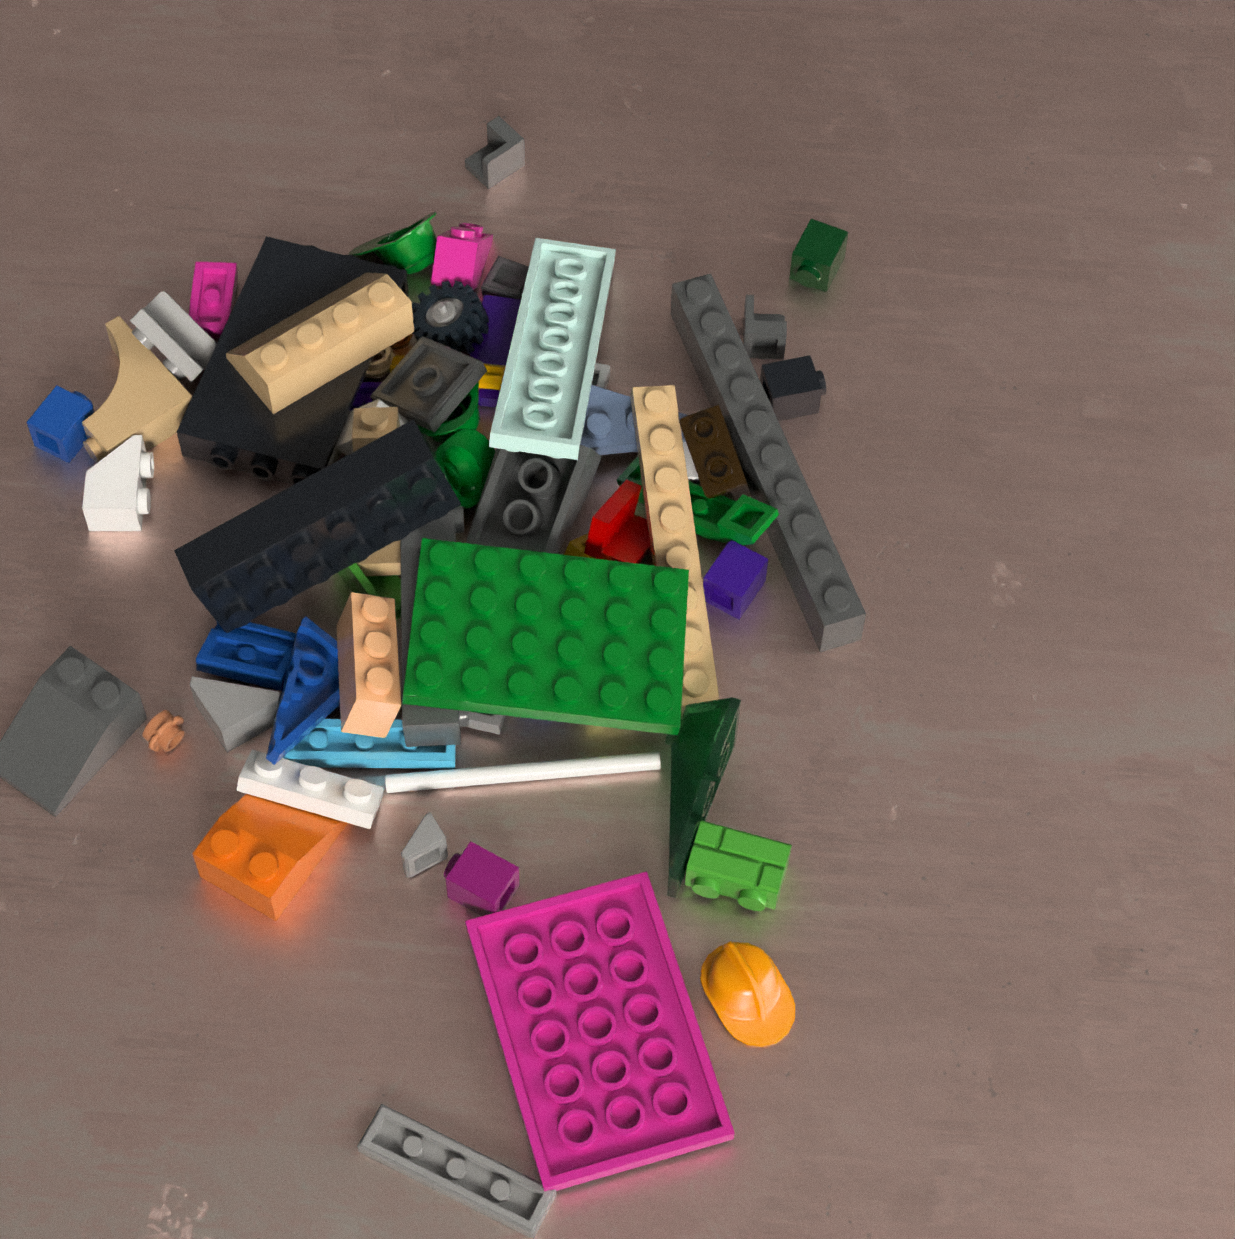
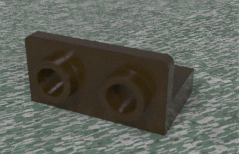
[679,404,752,501]

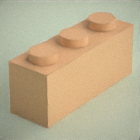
[336,592,401,738]

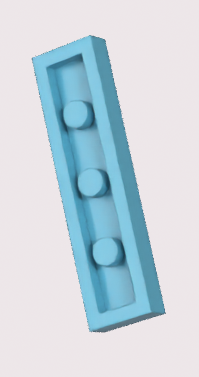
[274,718,456,769]

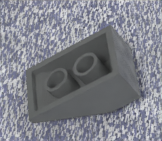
[466,445,602,554]
[0,646,147,817]

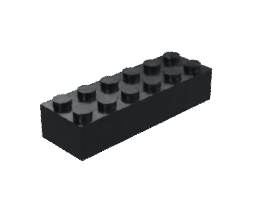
[174,419,461,633]

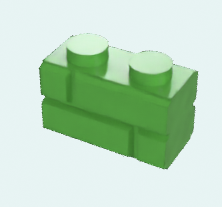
[685,820,792,911]

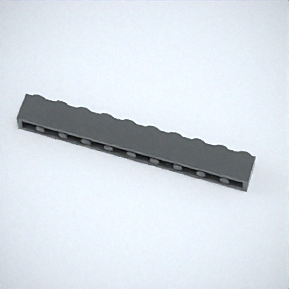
[670,274,866,652]

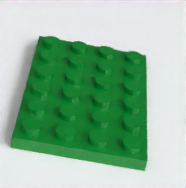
[402,538,689,735]

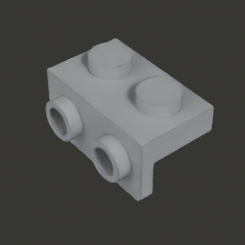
[130,291,217,382]

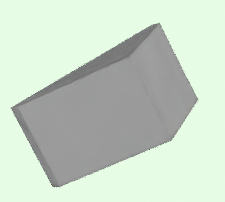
[190,676,281,752]

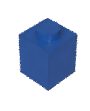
[27,385,94,463]

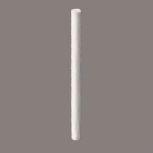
[385,751,661,793]

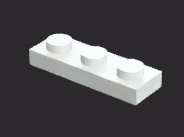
[236,749,384,829]

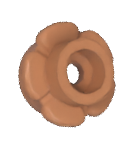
[142,710,185,752]

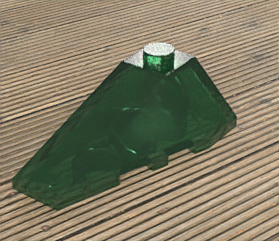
[665,697,741,898]

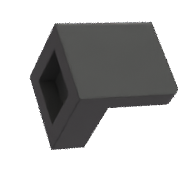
[465,116,525,189]
[743,295,787,360]

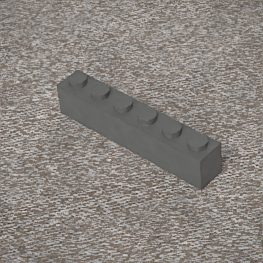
[401,506,469,747]

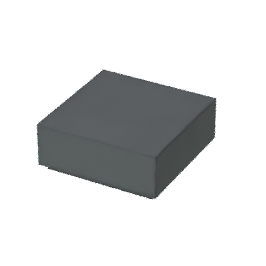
[481,256,529,300]

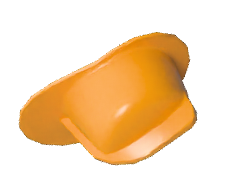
[700,941,796,1047]

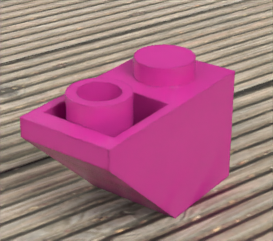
[431,223,493,290]

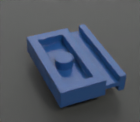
[196,622,296,691]

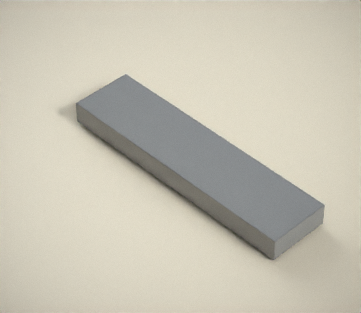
[357,1104,556,1239]

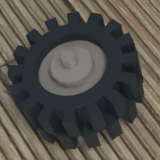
[412,281,489,354]

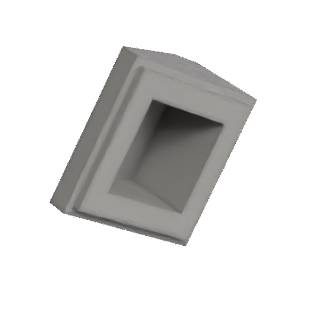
[401,812,448,878]

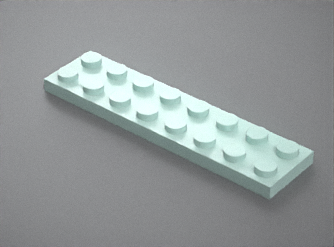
[489,238,616,460]

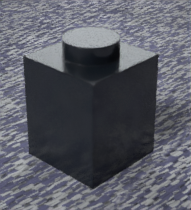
[760,355,826,421]

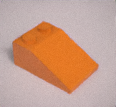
[192,794,348,921]

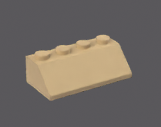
[226,273,414,414]

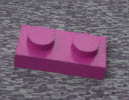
[188,262,238,339]

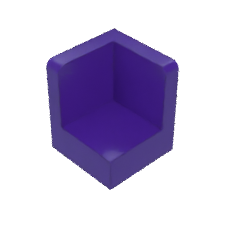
[703,540,768,620]

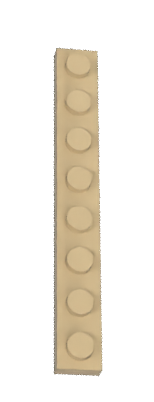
[630,385,720,713]

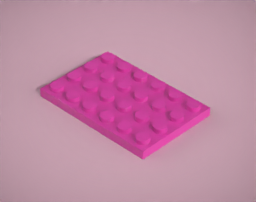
[465,871,735,1191]

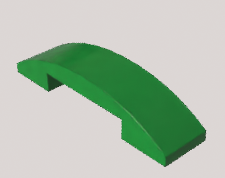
[616,456,779,545]

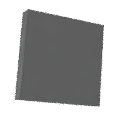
[370,336,487,432]

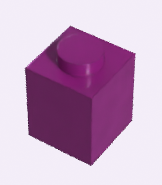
[444,841,520,916]

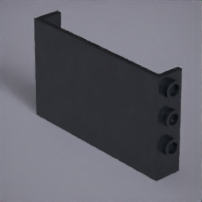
[177,236,409,485]

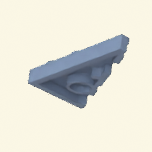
[580,385,688,455]

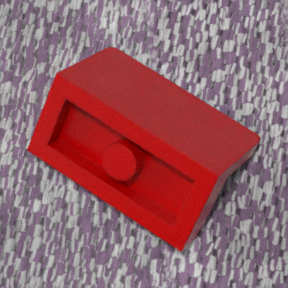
[584,479,651,564]

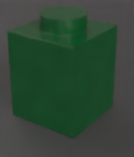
[789,219,849,292]

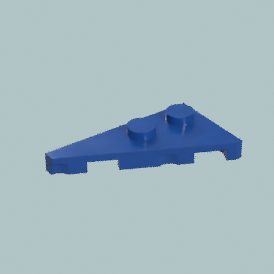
[266,616,340,765]

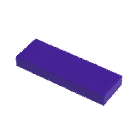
[470,295,521,408]

